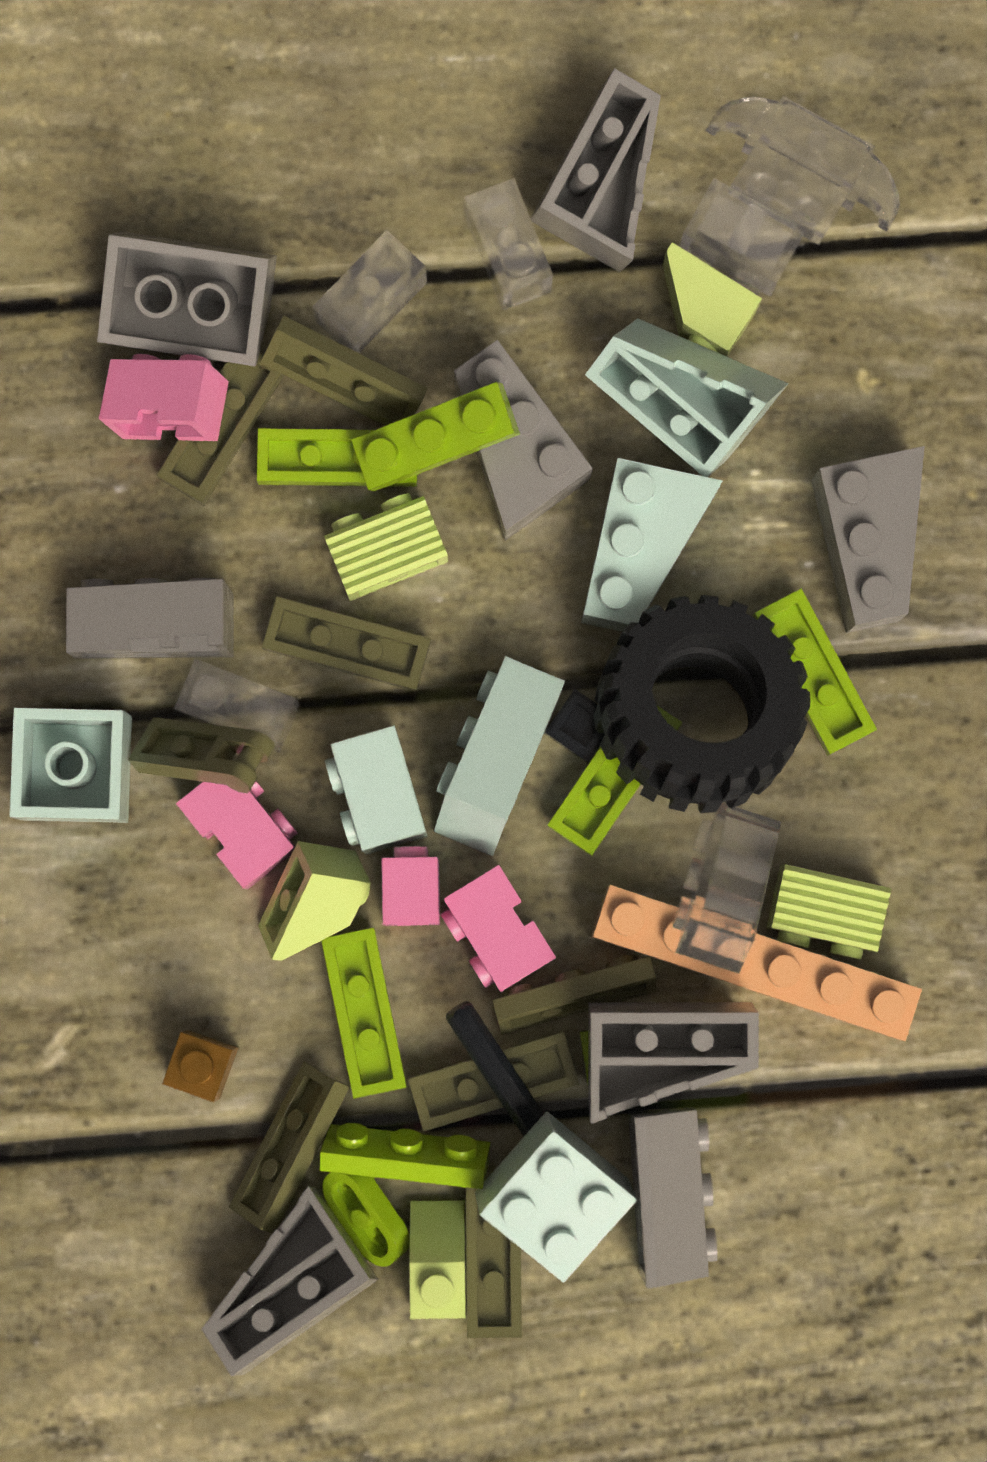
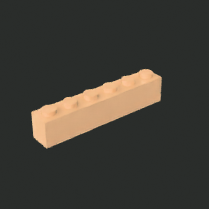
[590,885,922,1041]

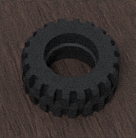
[594,595,810,813]

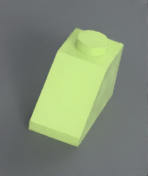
[663,242,762,357]
[258,841,371,961]
[409,1200,466,1319]

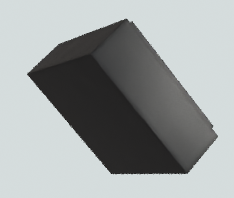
[544,689,605,764]

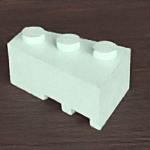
[585,318,789,477]
[581,458,723,632]
[434,656,565,856]

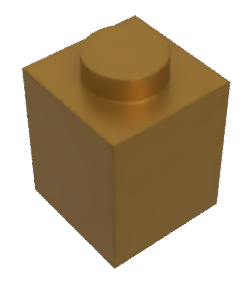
[162,1030,238,1102]

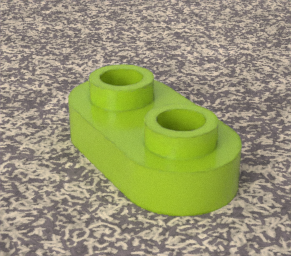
[322,1172,410,1267]

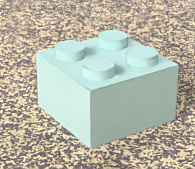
[10,708,132,823]
[325,726,428,855]
[475,1111,637,1283]

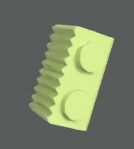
[324,493,448,601]
[766,864,891,960]

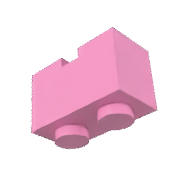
[99,354,229,441]
[176,781,298,890]
[382,847,440,926]
[440,865,556,992]

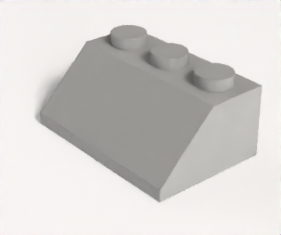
[97,231,277,366]
[628,1107,717,1288]

